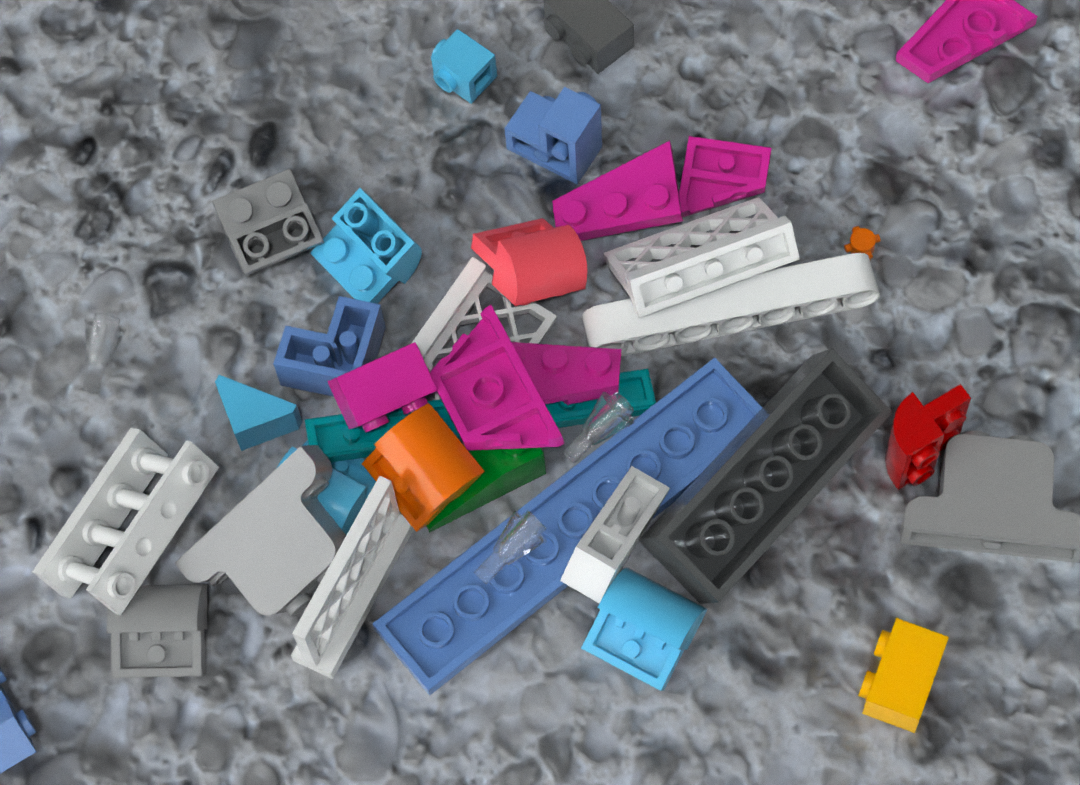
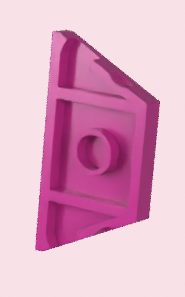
[429,305,565,451]

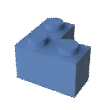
[504,87,602,184]
[273,296,386,397]

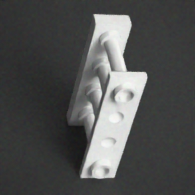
[32,428,219,616]

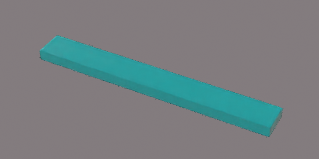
[305,368,656,462]

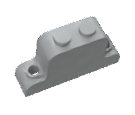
[900,431,1080,563]
[175,445,346,617]

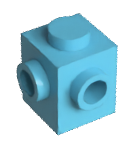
[431,29,497,104]

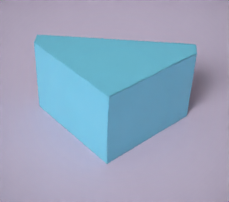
[215,375,302,451]

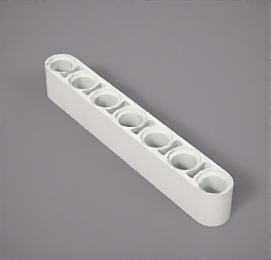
[582,253,880,357]

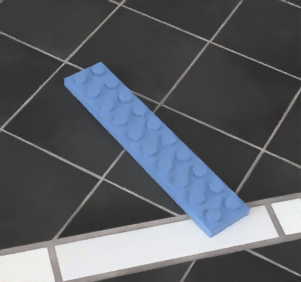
[372,357,763,696]

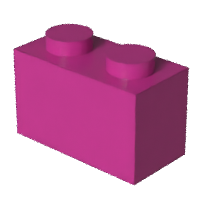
[327,342,437,433]

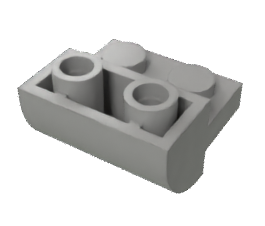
[212,169,324,276]
[107,584,208,678]

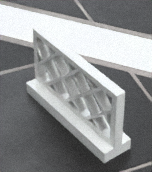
[603,197,800,318]
[412,257,557,445]
[291,476,414,679]

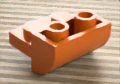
[361,403,485,532]

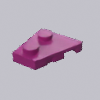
[679,136,772,217]

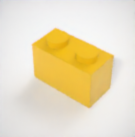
[858,618,949,733]

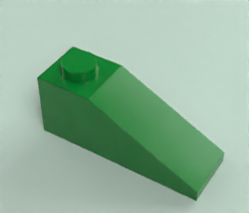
[426,448,546,533]

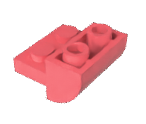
[471,218,588,306]

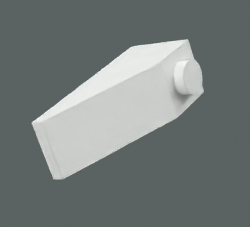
[560,466,670,604]

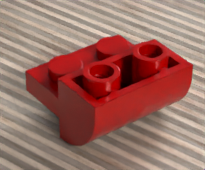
[885,384,971,490]

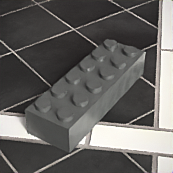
[639,348,892,604]

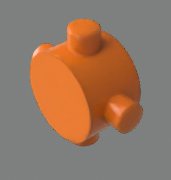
[844,226,881,259]

